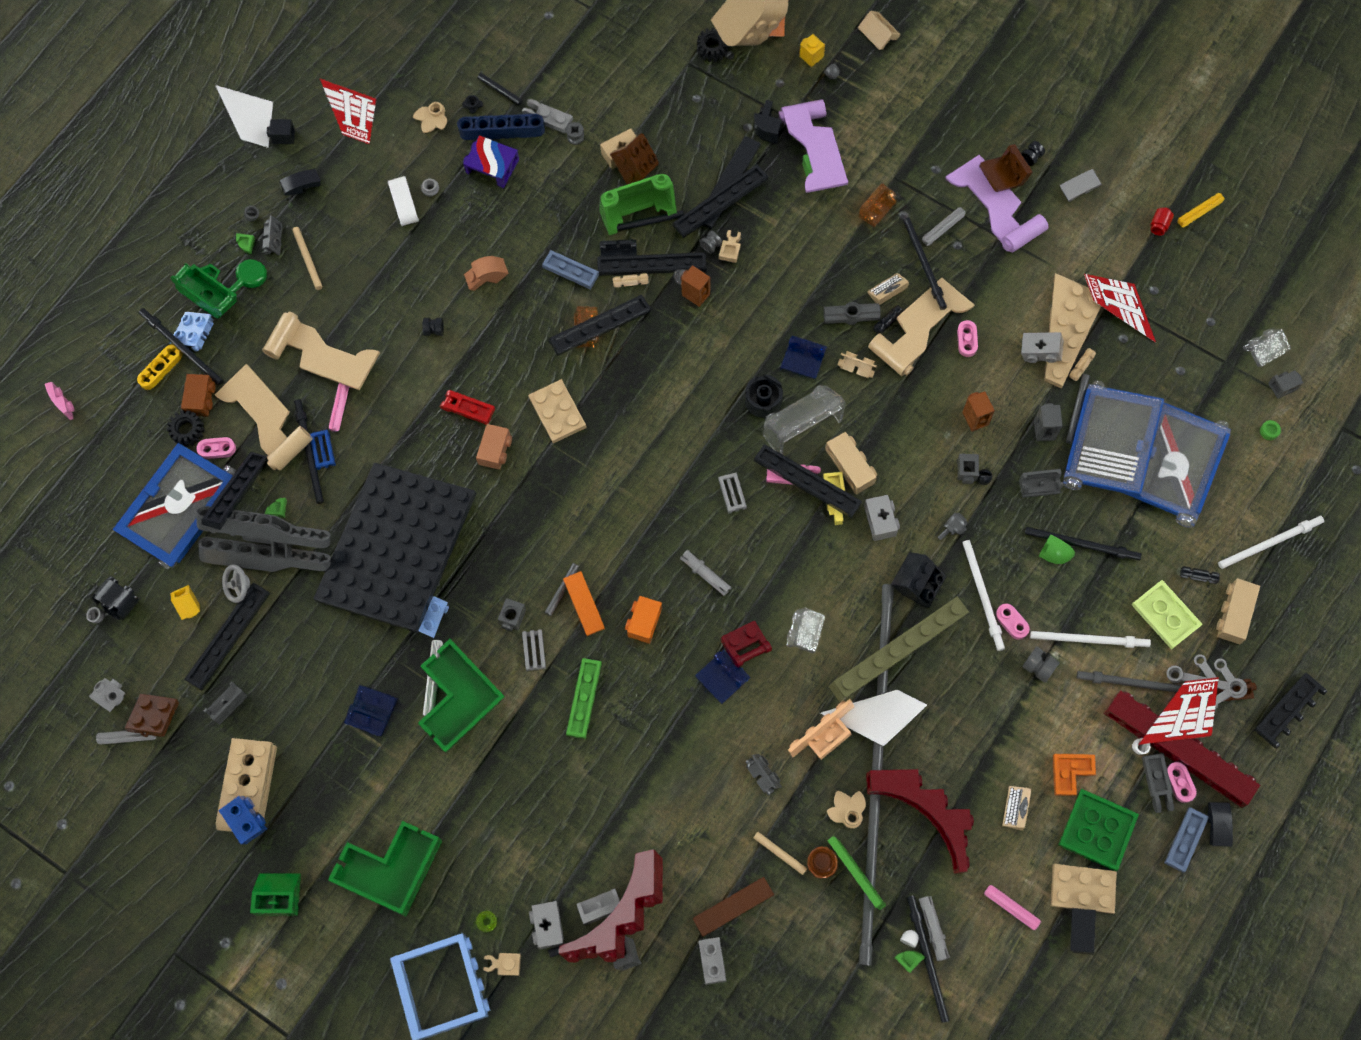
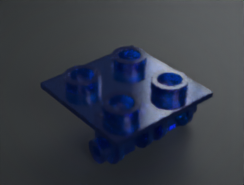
[780,335,827,379]
[695,650,751,704]

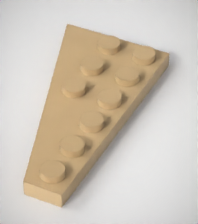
[1044,273,1101,388]

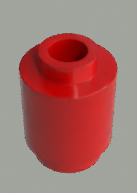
[1150,207,1174,236]

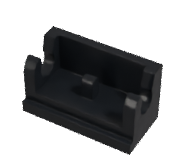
[1070,908,1096,955]

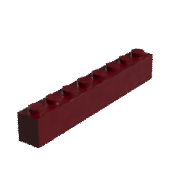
[1103,690,1261,808]

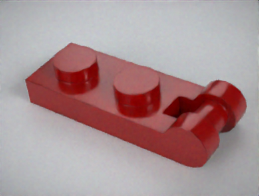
[440,390,495,425]

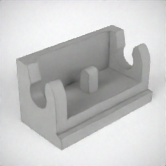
[577,889,620,926]

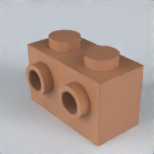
[476,424,512,470]

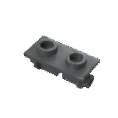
[262,215,283,255]
[745,754,782,796]

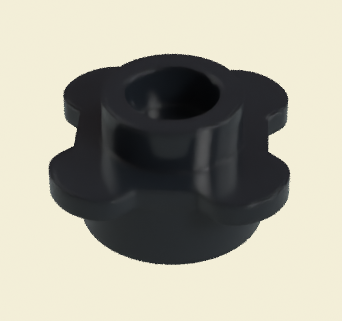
[462,95,483,114]

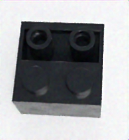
[891,552,947,608]

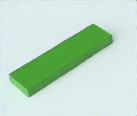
[566,658,602,739]
[827,836,886,910]

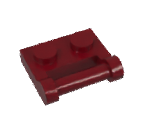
[720,620,772,668]

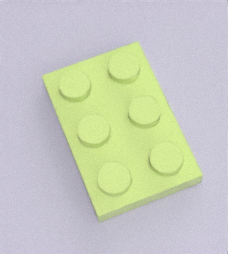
[1132,580,1203,650]

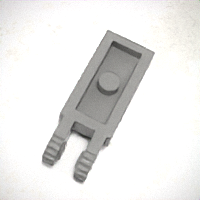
[522,99,573,133]

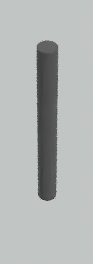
[1066,374,1090,444]

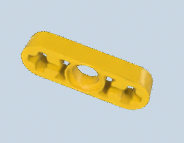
[137,344,182,390]

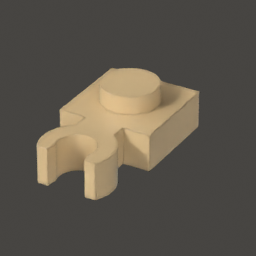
[719,230,741,263]
[483,953,521,976]

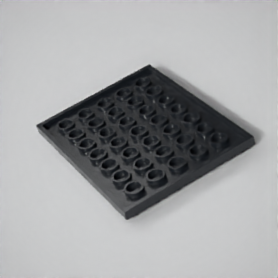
[313,462,477,633]

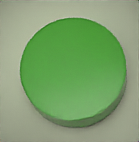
[1260,420,1281,440]

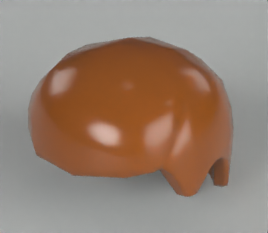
[807,846,839,878]

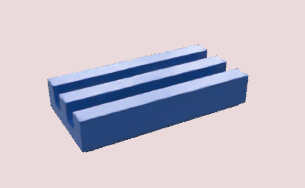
[310,429,336,470]

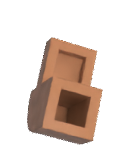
[464,256,509,291]

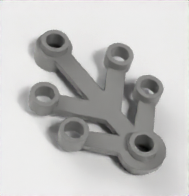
[1167,654,1247,709]

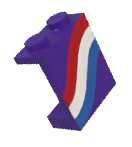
[463,135,519,188]

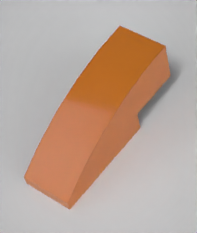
[563,571,605,636]

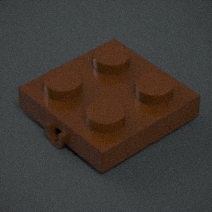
[125,694,179,737]

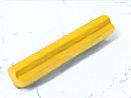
[1177,193,1224,227]

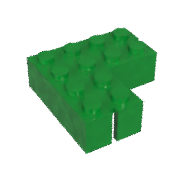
[418,639,505,753]
[328,821,442,917]

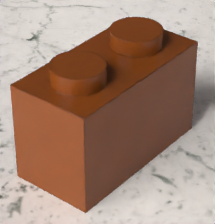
[681,265,710,307]
[181,374,215,416]
[962,391,995,432]

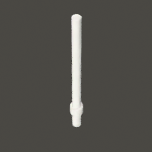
[1218,516,1324,569]
[963,540,1005,651]
[1030,631,1151,648]

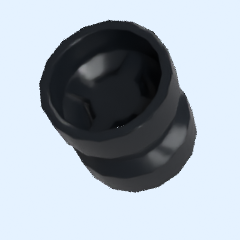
[1021,141,1045,166]
[423,318,444,336]

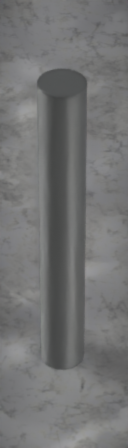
[545,563,579,616]

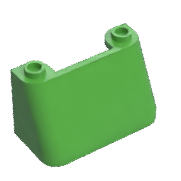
[600,174,677,236]

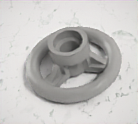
[222,564,250,603]

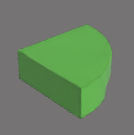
[236,233,255,254]
[264,498,287,518]
[895,950,925,973]

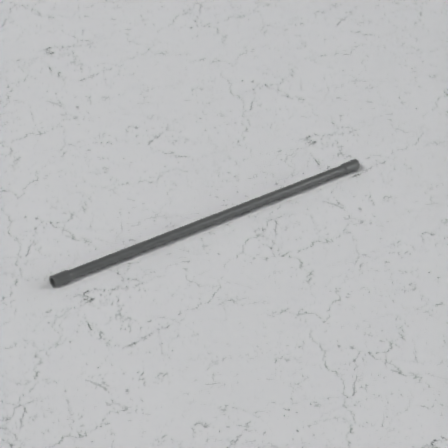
[859,584,894,966]

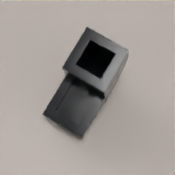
[754,100,782,144]

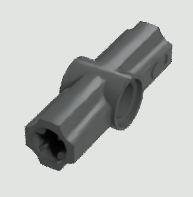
[824,302,881,325]

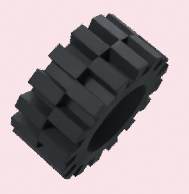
[697,28,728,62]
[167,410,205,447]

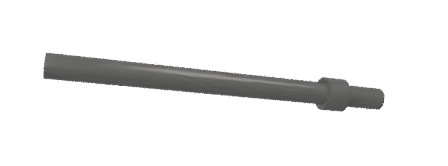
[1076,671,1182,693]

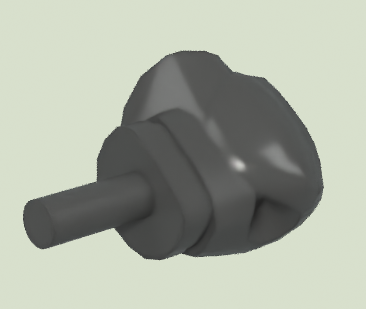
[937,513,967,541]

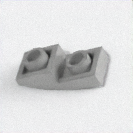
[1060,169,1102,202]

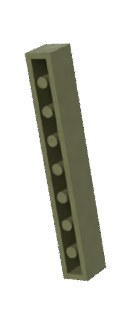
[828,596,969,703]

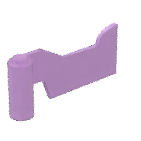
[778,99,848,193]
[945,155,1048,253]

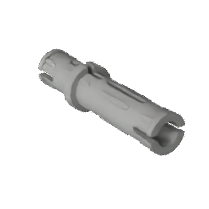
[680,550,732,596]
[919,896,950,961]

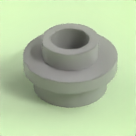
[421,178,439,196]

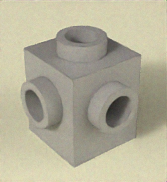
[89,678,125,712]

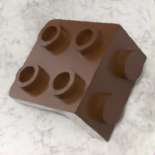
[610,133,659,185]
[979,144,1033,192]

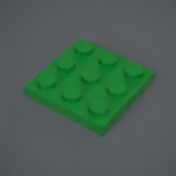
[1058,789,1139,871]

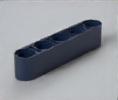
[457,114,545,140]

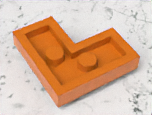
[1053,754,1096,796]

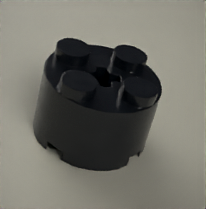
[745,375,783,419]
[91,576,139,621]

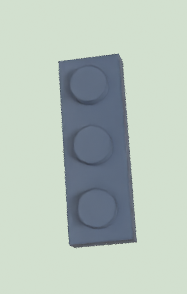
[542,250,599,290]
[1164,807,1209,873]

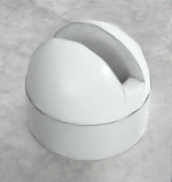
[1132,738,1150,755]
[900,930,919,948]

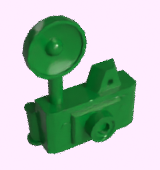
[171,259,267,319]

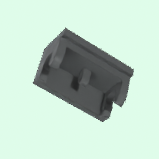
[1019,469,1063,498]
[203,681,248,725]

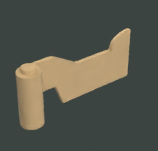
[868,278,975,376]
[262,312,380,390]
[215,364,313,471]

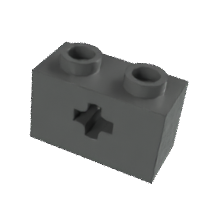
[1034,403,1062,441]

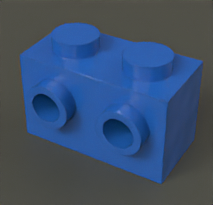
[218,796,267,844]

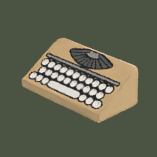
[868,273,909,305]
[1002,786,1031,830]

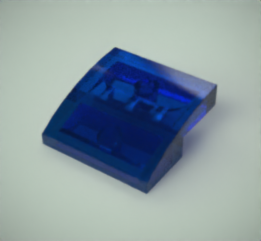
[344,685,398,736]

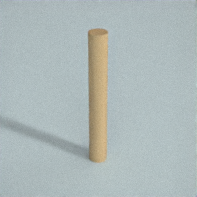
[753,832,808,875]

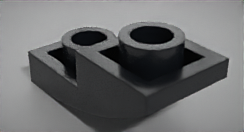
[280,169,321,195]
[1207,802,1233,846]

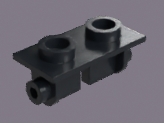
[600,239,637,257]

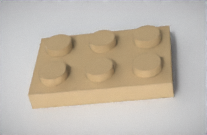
[528,379,587,444]
[1051,864,1117,914]

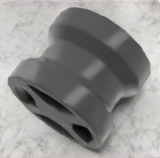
[566,122,585,145]
[699,230,722,254]

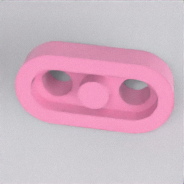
[957,320,978,357]
[197,437,236,459]
[996,604,1030,640]
[1167,762,1196,803]

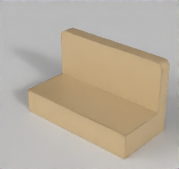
[858,11,901,50]

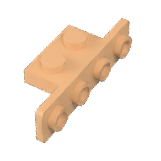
[788,699,854,760]

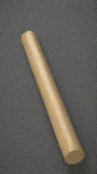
[292,227,323,290]

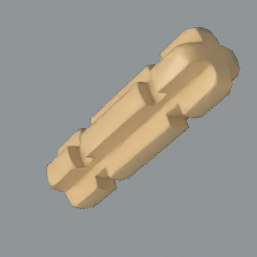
[613,273,649,288]
[1069,348,1096,381]

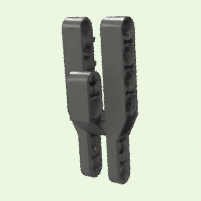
[196,506,331,572]

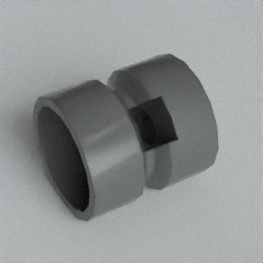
[1022,646,1060,683]

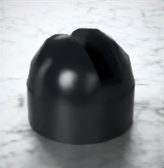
[977,469,993,485]

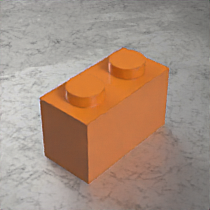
[625,596,662,644]

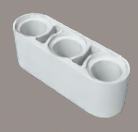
[388,176,419,226]

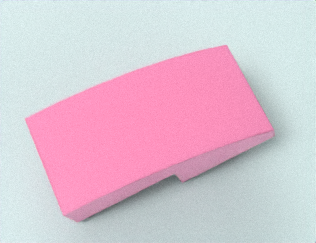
[45,382,74,420]

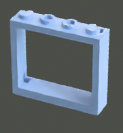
[390,933,490,1040]

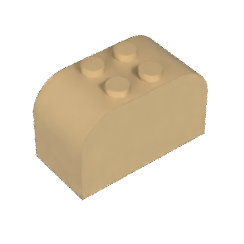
[711,0,788,46]

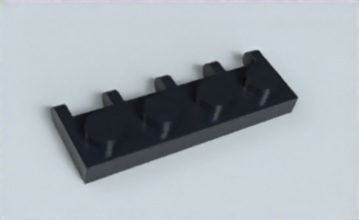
[1254,673,1327,749]

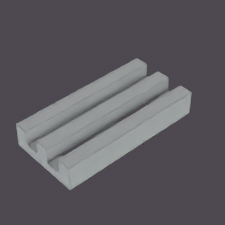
[718,472,747,514]
[522,629,546,671]

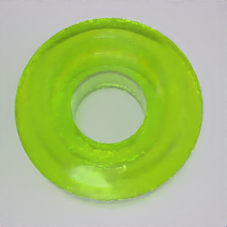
[476,911,497,932]

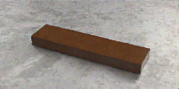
[692,877,774,937]

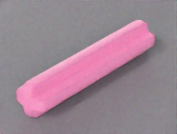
[328,383,349,431]
[984,885,1041,930]

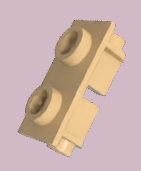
[837,351,877,378]

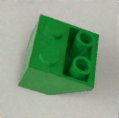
[250,873,301,916]

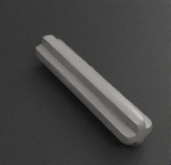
[922,207,965,246]
[96,731,157,745]

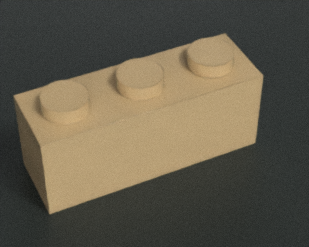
[825,432,877,494]
[1216,578,1260,645]

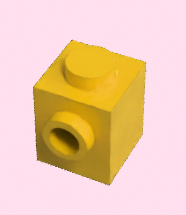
[799,34,825,67]
[171,585,200,620]

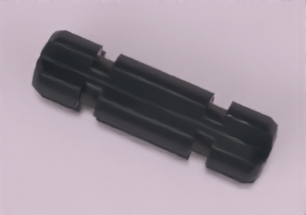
[873,305,903,334]
[1180,566,1220,584]

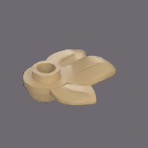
[413,102,447,133]
[827,791,866,829]

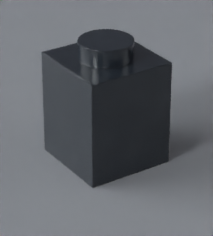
[267,119,295,144]

